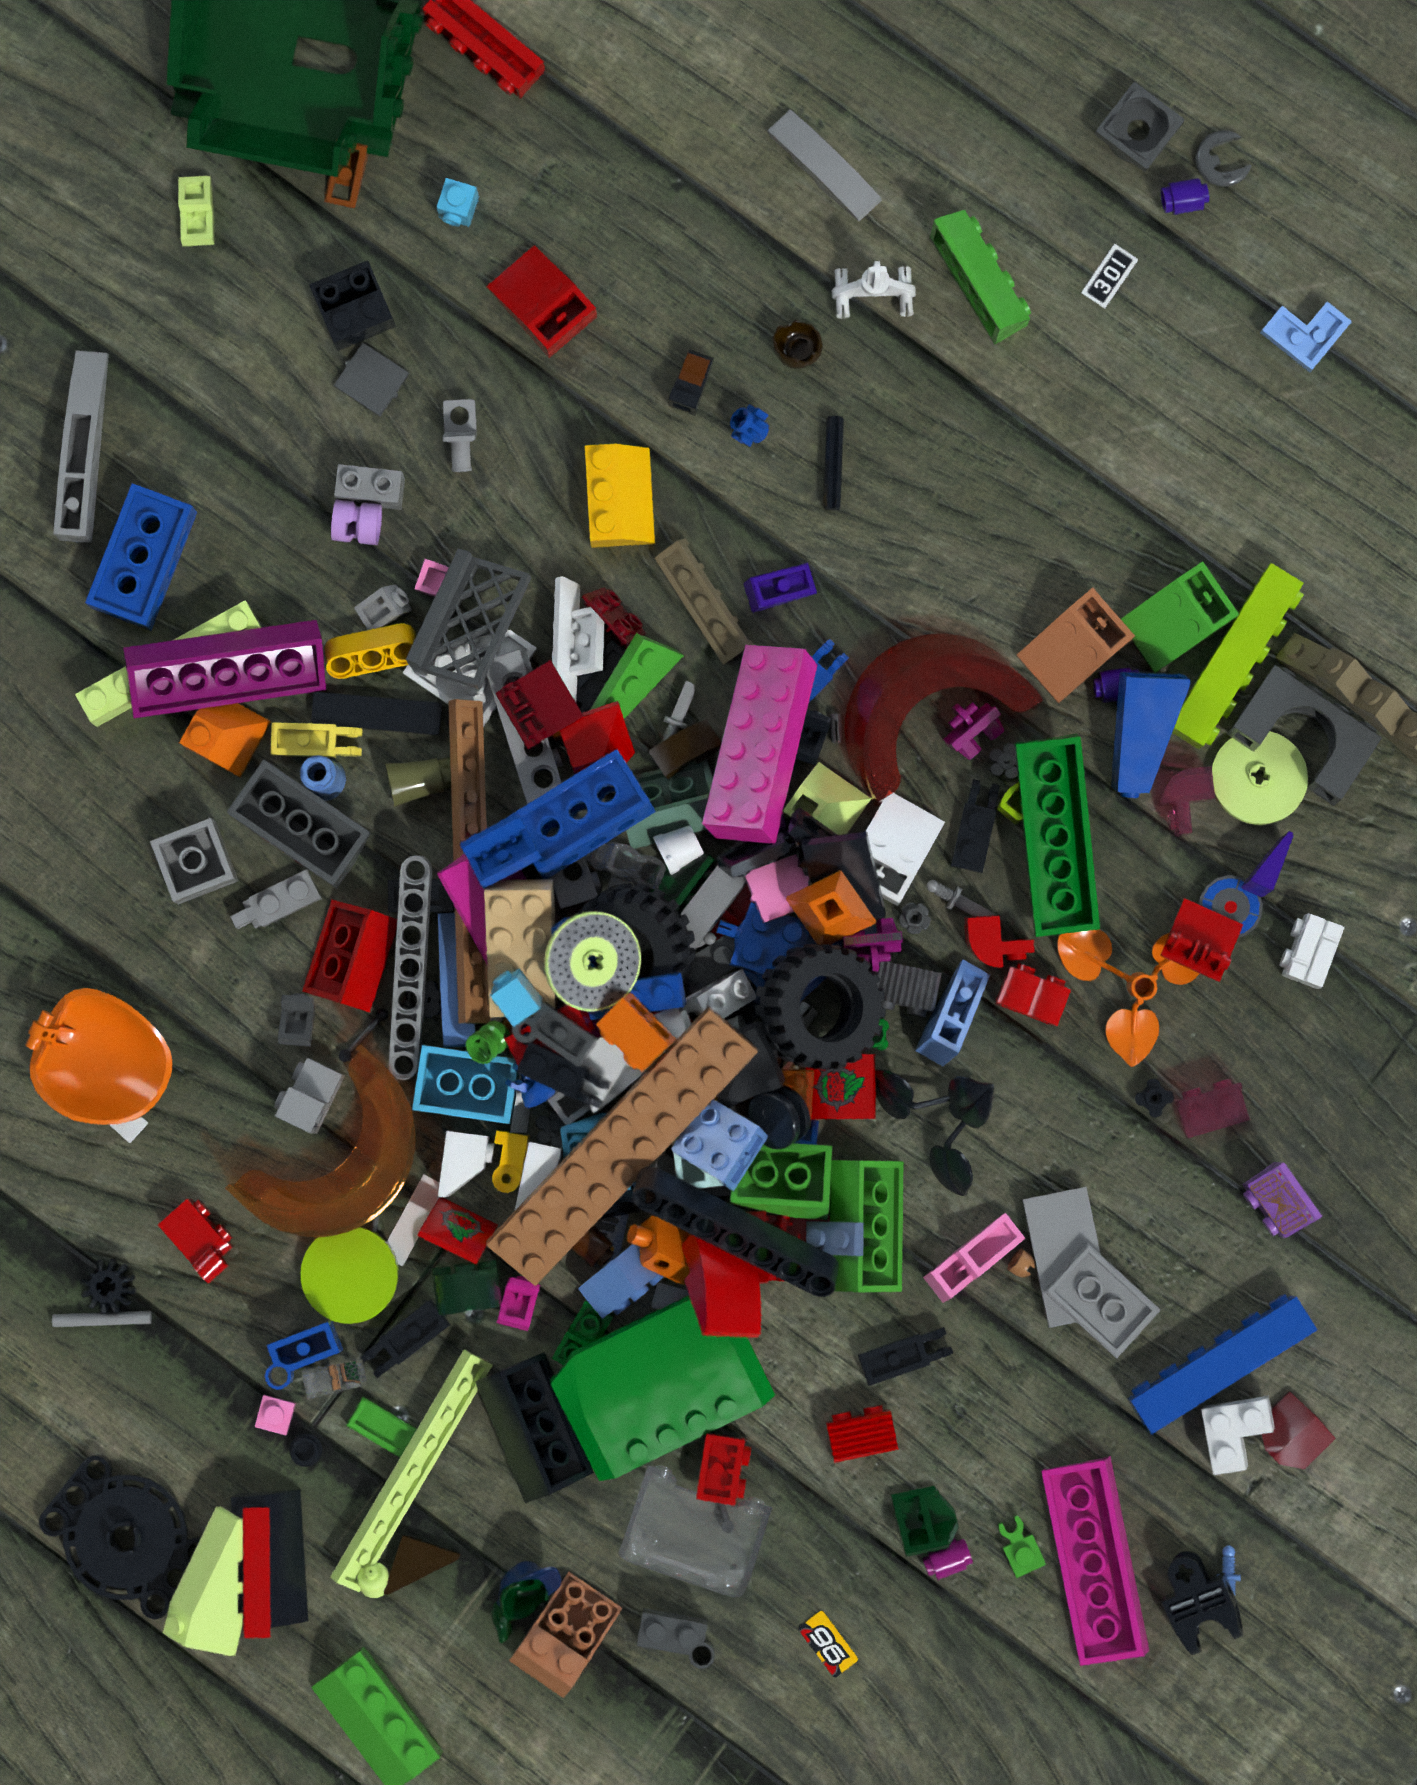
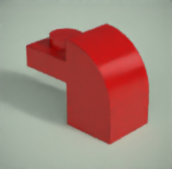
[964,915,1035,968]

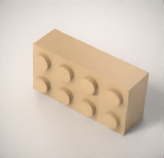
[484,879,558,1017]

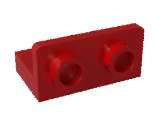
[696,1433,752,1506]

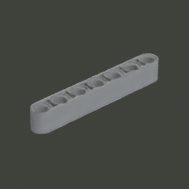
[389,855,432,1080]

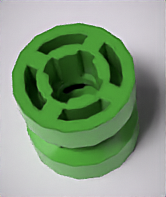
[466,1021,510,1064]

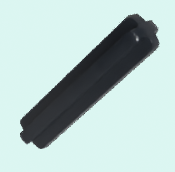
[823,416,844,511]

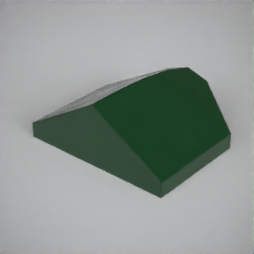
[891,1486,959,1557]

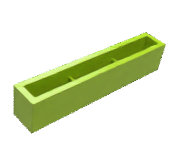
[1172,563,1304,749]

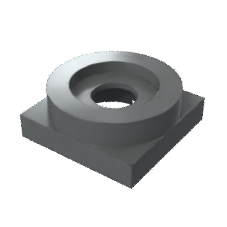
[1094,82,1185,172]

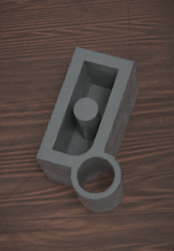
[637,1608,715,1669]

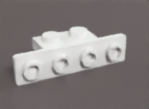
[552,576,604,702]

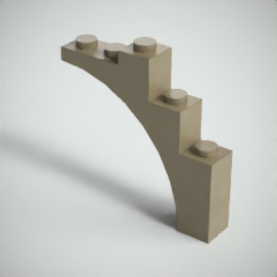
[1275,633,1417,767]

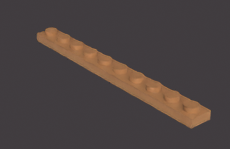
[448,699,491,1024]

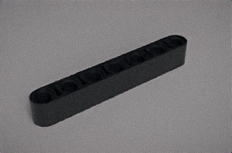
[632,1166,839,1297]

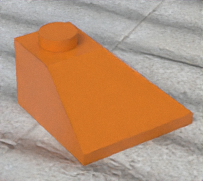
[179,703,271,778]

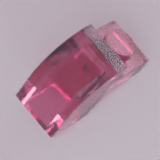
[1159,766,1215,837]

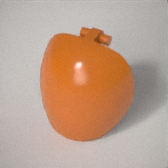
[25,988,172,1125]

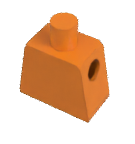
[627,1215,690,1285]

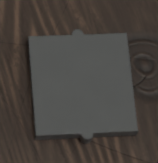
[334,343,409,417]

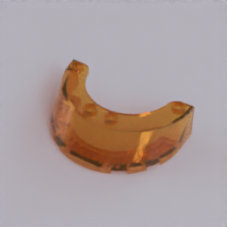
[225,1044,416,1237]

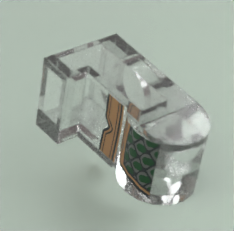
[302,1359,368,1400]

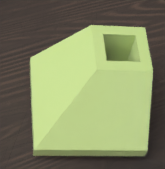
[783,762,871,835]

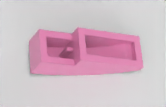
[923,1213,1025,1303]

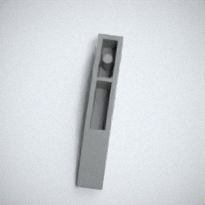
[53,351,109,543]

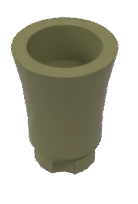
[385,757,451,807]

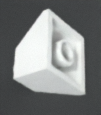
[438,1131,494,1197]

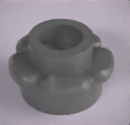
[899,903,931,934]

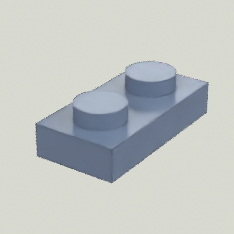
[806,1221,863,1256]

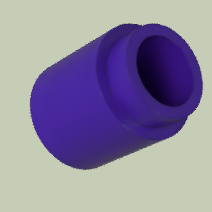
[1161,178,1209,215]
[1093,667,1139,703]

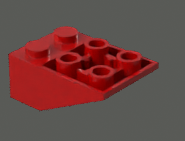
[486,245,597,358]

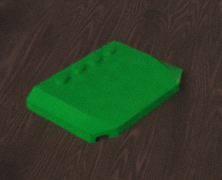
[550,1295,775,1481]

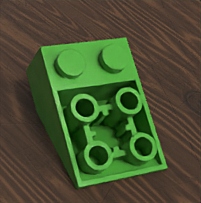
[1121,561,1239,673]

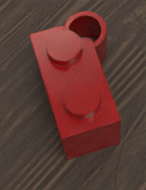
[158,1198,234,1283]

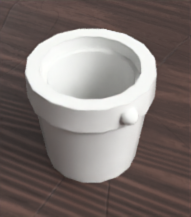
[653,825,704,875]

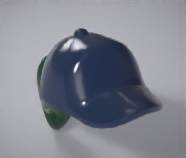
[491,1561,562,1643]

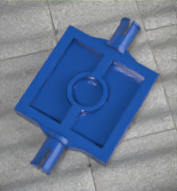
[716,902,809,976]

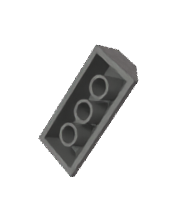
[227,760,371,889]

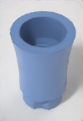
[300,755,346,801]

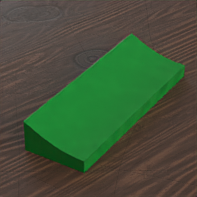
[1014,733,1100,937]

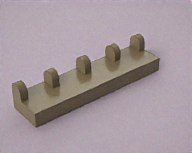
[654,538,755,665]

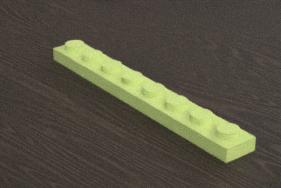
[330,1349,492,1592]

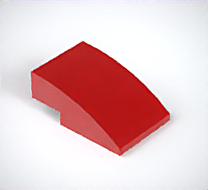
[681,1234,761,1338]

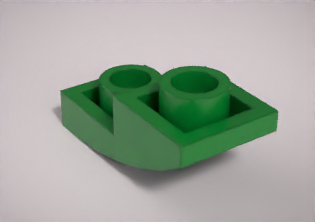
[552,1300,615,1365]

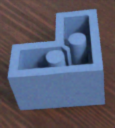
[578,1244,664,1319]

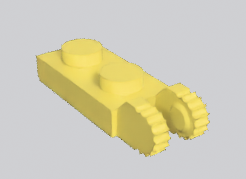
[270,722,363,758]

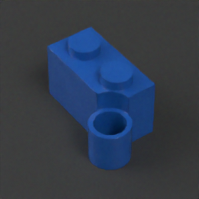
[265,1320,344,1390]

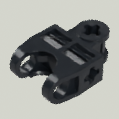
[1162,1551,1243,1655]

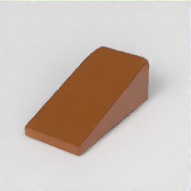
[324,139,369,209]

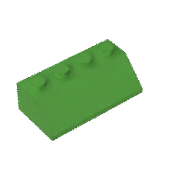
[930,210,1031,345]
[830,1160,904,1292]
[311,1646,443,1785]

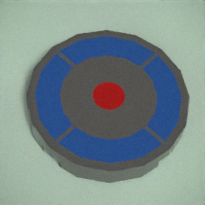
[1198,875,1263,938]

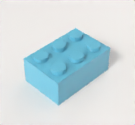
[412,1045,519,1124]

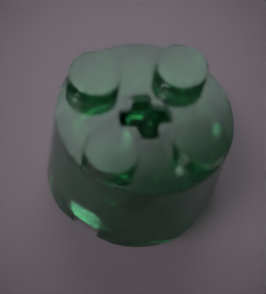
[431,1260,501,1315]

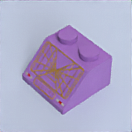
[1242,1162,1322,1238]

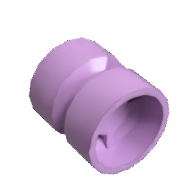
[331,499,382,545]

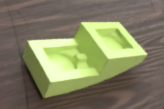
[178,176,214,246]

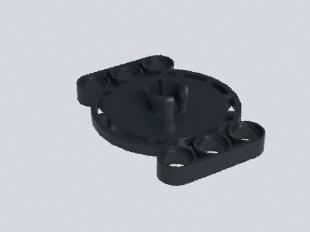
[39,1454,201,1620]

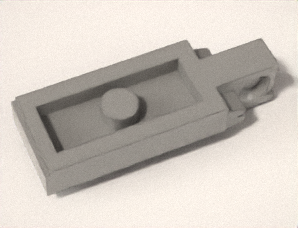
[230,869,322,929]

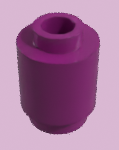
[922,1538,973,1580]

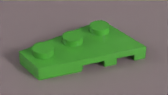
[590,633,684,719]

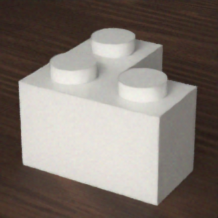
[1202,1396,1275,1475]

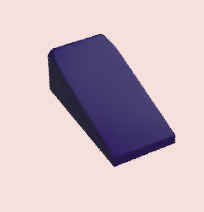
[744,563,817,613]
[1241,831,1294,898]

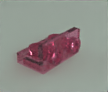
[1175,1078,1250,1138]

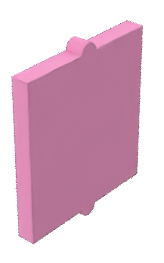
[744,854,809,924]

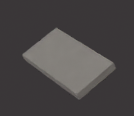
[1022,1187,1100,1328]

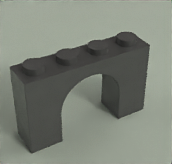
[1227,665,1382,806]

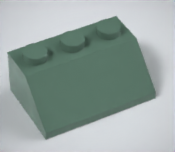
[626,758,713,849]

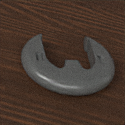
[1195,130,1252,187]

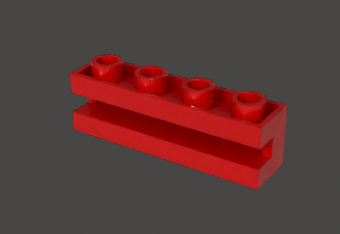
[422,0,545,99]

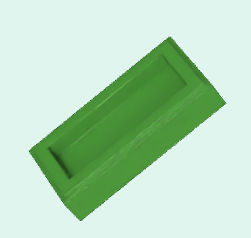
[346,1396,417,1458]

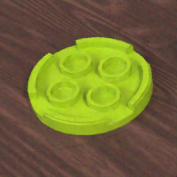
[300,1225,399,1324]

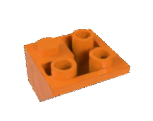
[786,871,876,945]

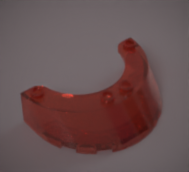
[845,634,1043,807]

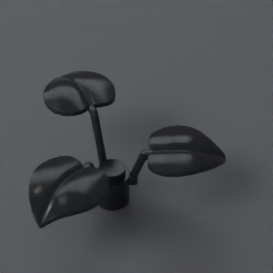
[875,1069,994,1196]

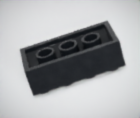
[475,1352,594,1503]
[231,1489,309,1630]

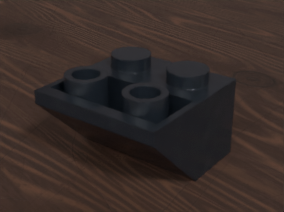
[309,260,396,351]

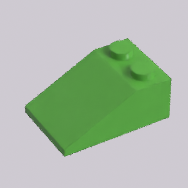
[730,1143,832,1220]

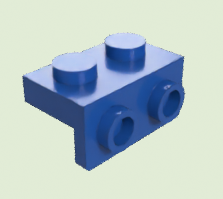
[460,813,542,889]

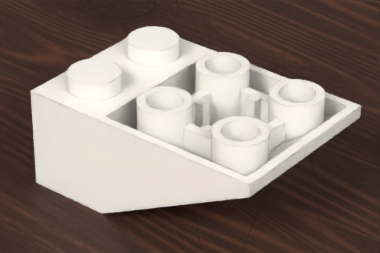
[866,791,945,906]

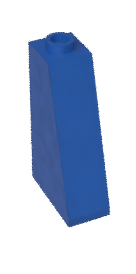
[1111,672,1190,798]

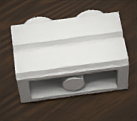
[1279,913,1345,989]

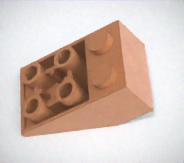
[1016,587,1135,704]
[509,1571,623,1698]

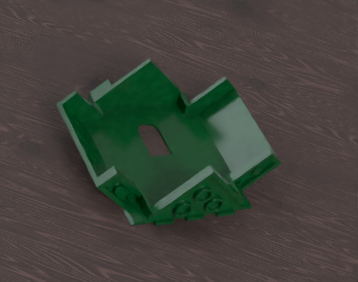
[166,0,423,177]

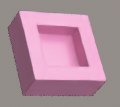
[414,559,449,597]
[255,1394,296,1435]

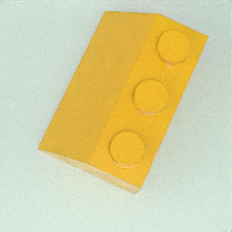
[585,444,655,548]

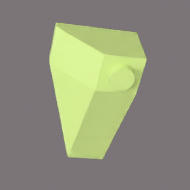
[163,1506,243,1656]

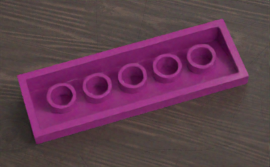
[123,620,326,718]

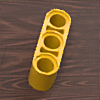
[324,623,416,679]

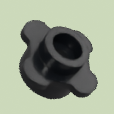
[1135,1079,1174,1118]

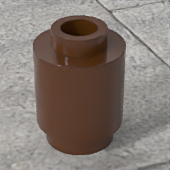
[571,1225,614,1268]

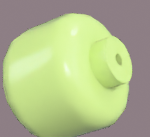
[357,1562,389,1598]

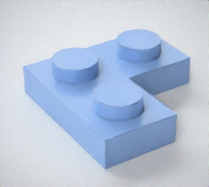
[1260,302,1352,372]

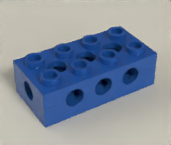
[85,483,198,631]
[506,749,656,879]

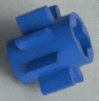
[730,404,769,447]

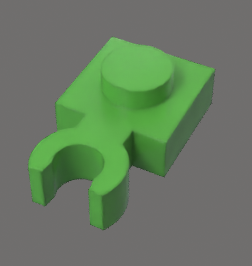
[998,1515,1046,1578]

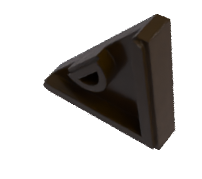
[383,1534,461,1595]

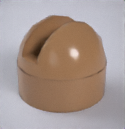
[1007,1248,1036,1277]

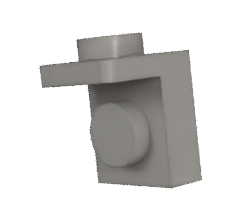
[354,584,412,630]

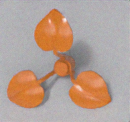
[1057,929,1200,1067]

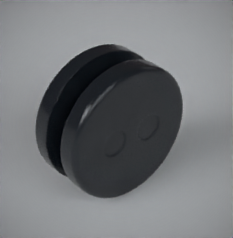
[747,1085,810,1150]

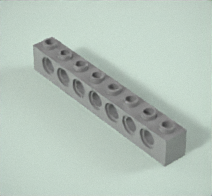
[486,650,602,909]

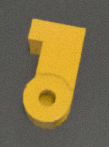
[492,1130,530,1193]

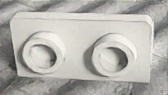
[678,969,756,1019]

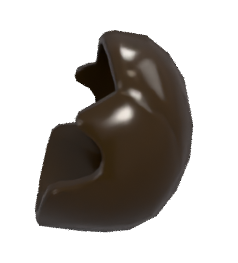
[772,320,823,369]

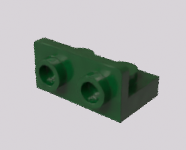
[648,852,715,911]

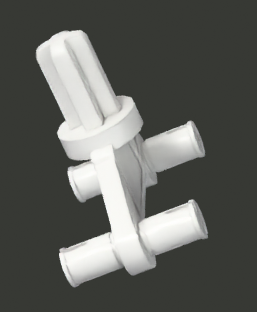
[832,261,916,318]

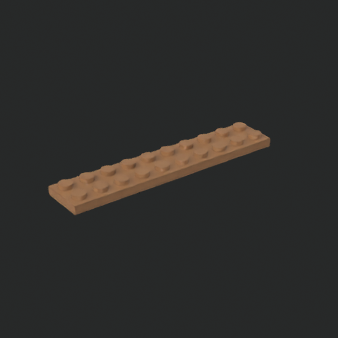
[486,1006,758,1286]

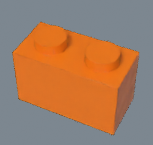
[596,992,677,1072]

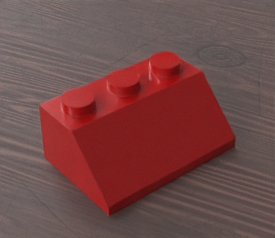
[302,900,397,1012]

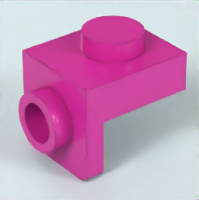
[496,1276,540,1331]

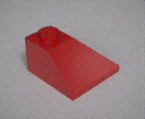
[560,701,635,774]

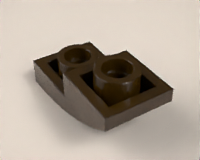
[649,719,722,779]

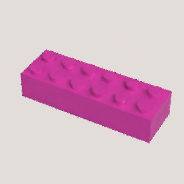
[702,645,817,844]

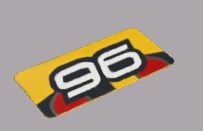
[798,1611,858,1677]

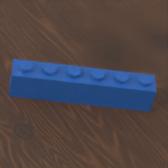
[1127,1294,1317,1434]

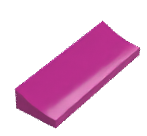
[1041,1456,1149,1666]

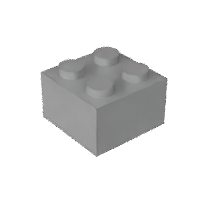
[150,818,239,904]

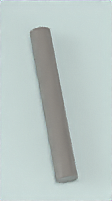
[52,1311,152,1327]

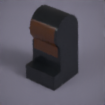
[668,349,714,416]

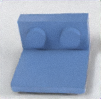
[671,1099,768,1192]

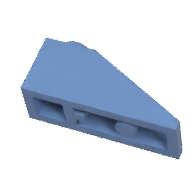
[915,960,990,1066]

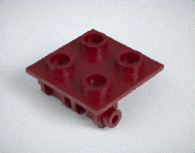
[582,587,647,649]
[495,660,584,749]

